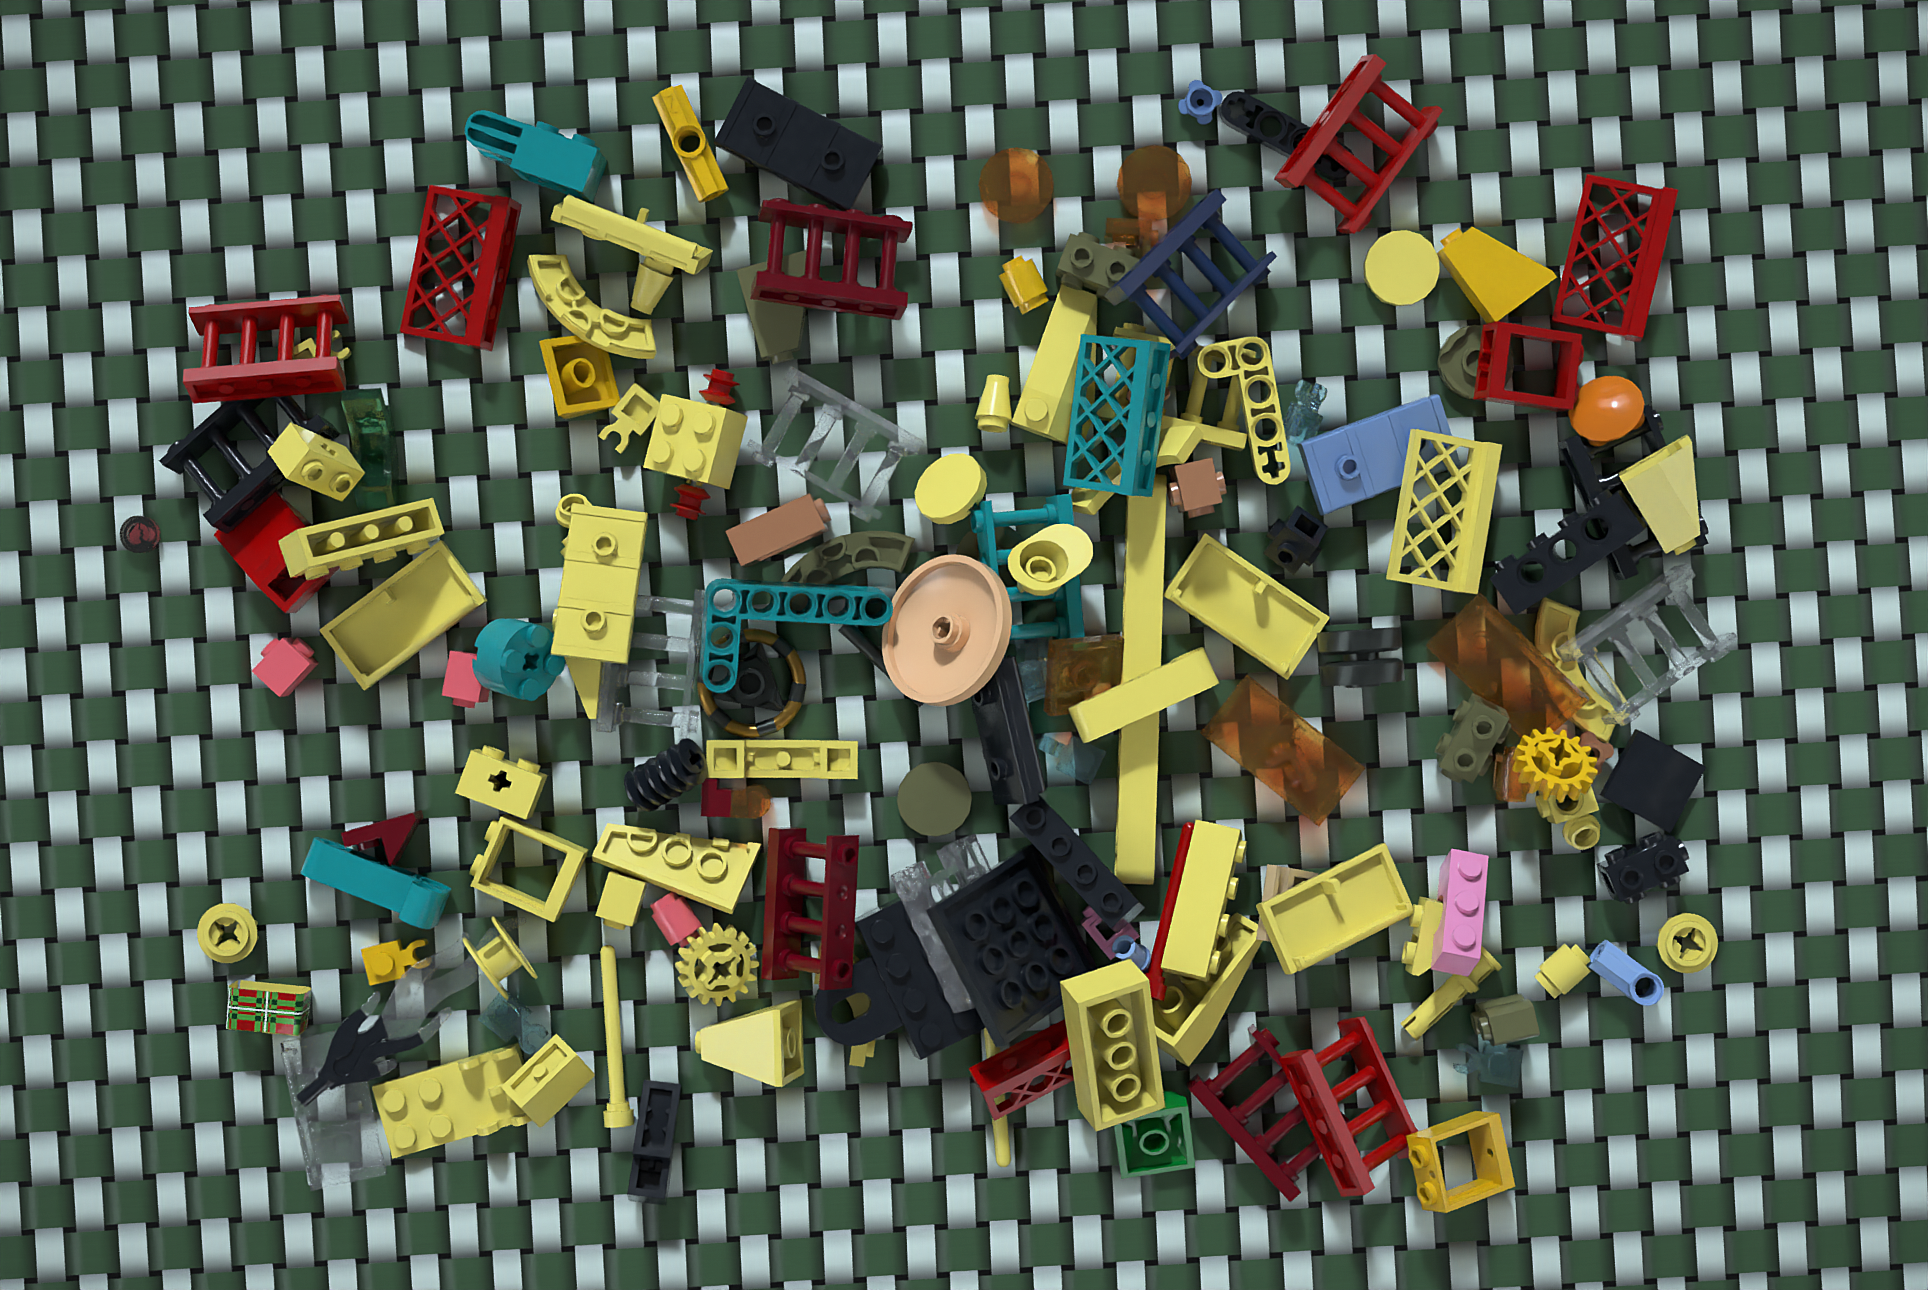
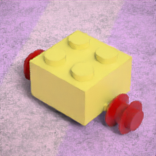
[643,369,748,521]

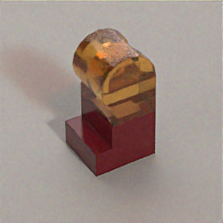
[701,778,773,818]

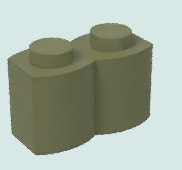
[1470,993,1540,1046]

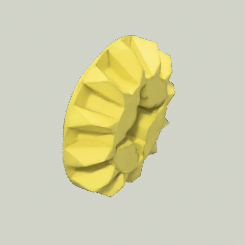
[197,903,259,963]
[1656,913,1718,973]

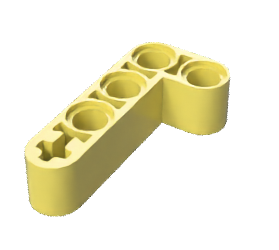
[1196,337,1291,484]
[1068,647,1219,743]

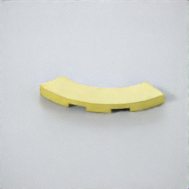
[527,255,656,359]
[1071,425,1204,515]
[1534,597,1622,743]

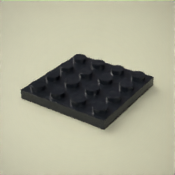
[926,844,1098,1047]

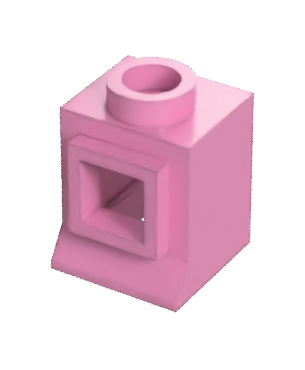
[1080,905,1140,960]

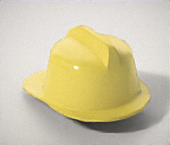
[1008,524,1093,596]

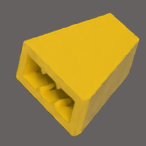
[1437,227,1557,324]

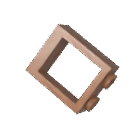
[725,493,832,567]

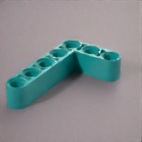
[699,578,893,693]

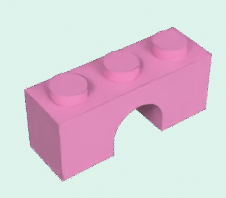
[1431,848,1489,977]

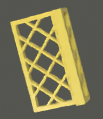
[1386,429,1502,595]

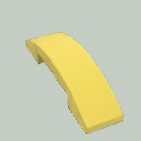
[706,739,858,779]

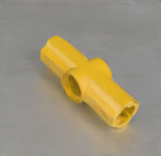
[652,84,729,203]

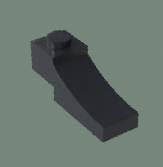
[627,1080,682,1205]

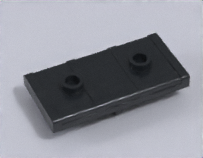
[714,76,883,212]
[971,654,1047,805]

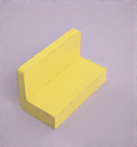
[501,1034,595,1127]

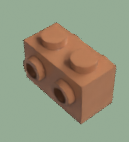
[1167,458,1227,518]

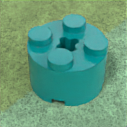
[472,618,565,701]

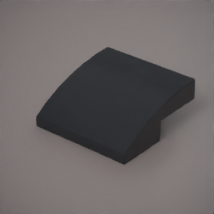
[1600,729,1706,833]

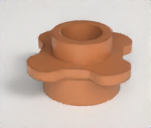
[1578,731,1614,776]

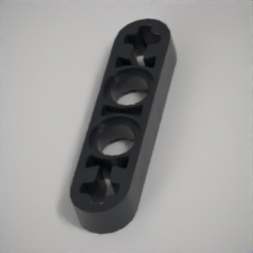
[1219,91,1354,181]

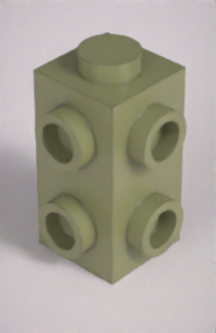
[1055,232,1140,303]
[1434,693,1511,784]

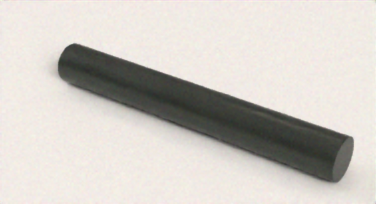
[838,624,924,707]

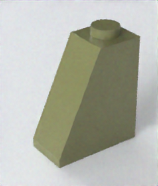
[736,250,806,365]

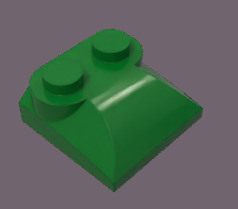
[1114,1091,1196,1179]

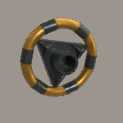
[696,628,807,738]

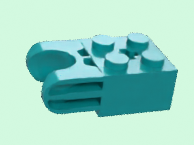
[465,110,607,204]

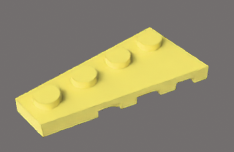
[592,823,761,914]

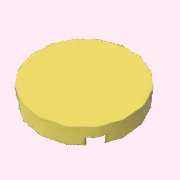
[1363,230,1440,306]
[915,453,987,524]

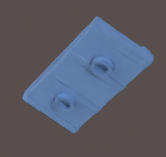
[1297,394,1461,515]

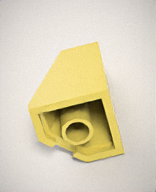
[1619,434,1700,555]

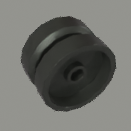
[1317,627,1405,688]

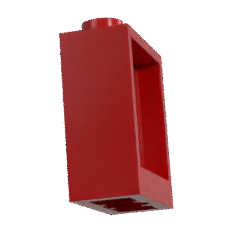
[1474,321,1584,411]

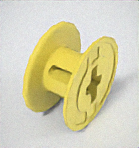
[462,916,538,1000]

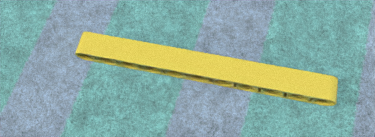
[1115,474,1167,885]

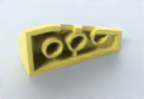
[1011,284,1097,445]
[1152,913,1263,1067]

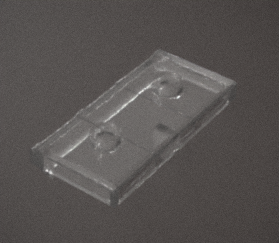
[280,1030,387,1191]

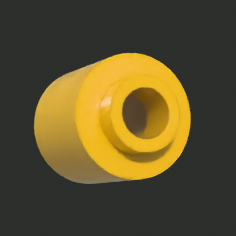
[999,255,1049,315]

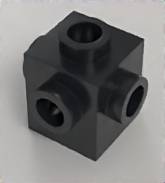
[1263,505,1328,575]

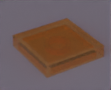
[1044,634,1124,716]

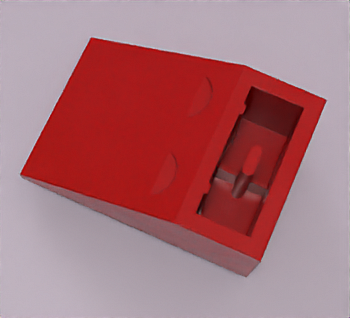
[214,491,340,613]

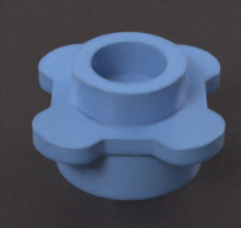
[1178,80,1223,125]

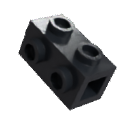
[1596,831,1689,904]

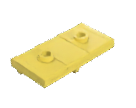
[551,194,713,275]
[551,503,648,665]
[1163,533,1330,680]
[319,540,487,691]
[1256,843,1413,975]

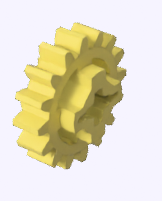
[675,923,759,1006]

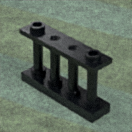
[159,360,340,534]
[1557,404,1709,580]

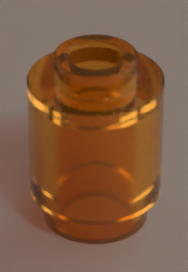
[1493,746,1531,802]

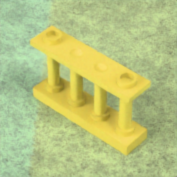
[1096,323,1260,451]

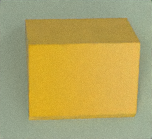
[539,335,620,419]

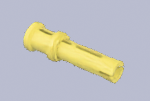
[1400,945,1502,1041]

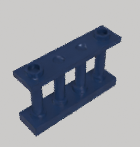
[1104,189,1277,360]

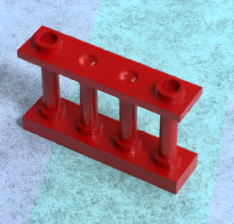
[1274,54,1443,234]
[183,295,349,404]
[1279,1016,1418,1197]

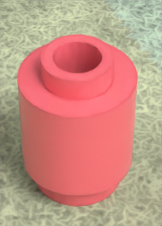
[650,891,702,948]

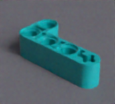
[301,837,451,929]

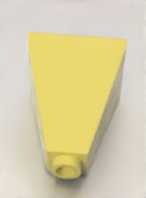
[695,999,804,1087]

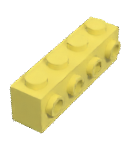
[278,498,445,580]
[1161,820,1247,982]

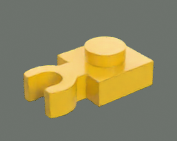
[361,938,433,986]

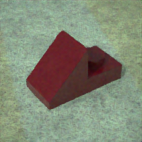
[341,810,423,866]

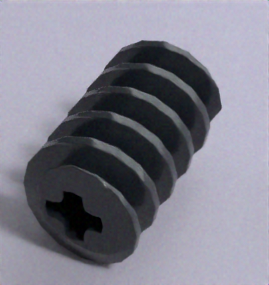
[624,738,708,812]

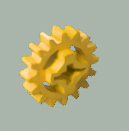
[1512,727,1598,803]

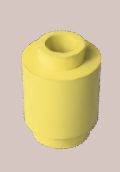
[1534,943,1591,999]

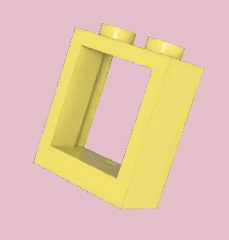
[469,814,589,923]

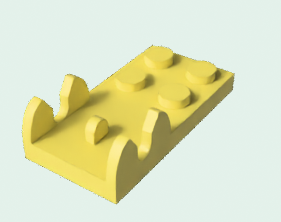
[372,1043,532,1159]

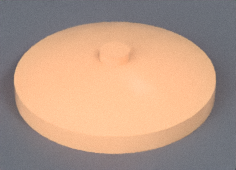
[882,554,1012,706]

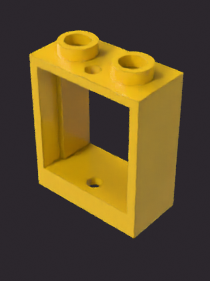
[1406,1111,1515,1213]

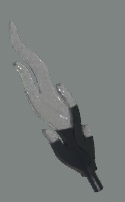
[296,917,526,1107]

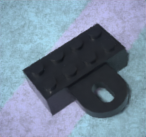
[814,888,986,1060]

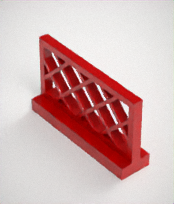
[1551,174,1678,343]
[400,185,522,352]

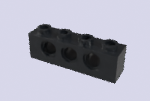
[1489,489,1647,616]
[1009,794,1145,933]

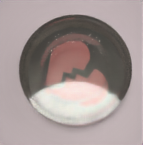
[120,516,161,553]

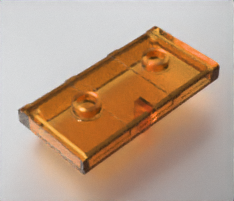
[1426,593,1589,738]
[1200,674,1365,827]

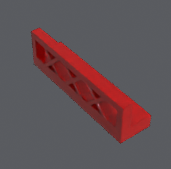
[969,1019,1074,1121]

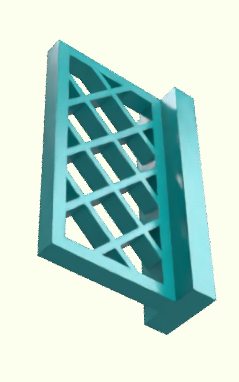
[1063,334,1171,497]

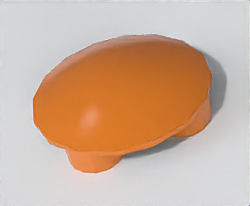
[1568,376,1645,446]

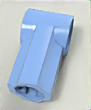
[1586,940,1664,1006]

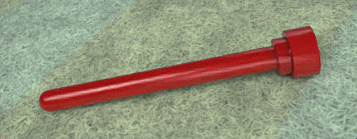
[1143,822,1195,1002]

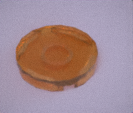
[1116,145,1192,222]
[978,147,1054,225]

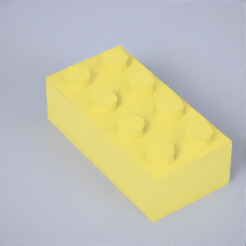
[1060,959,1165,1132]

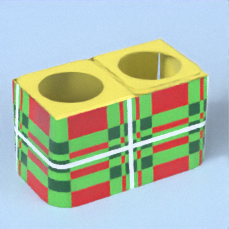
[226,980,312,1036]

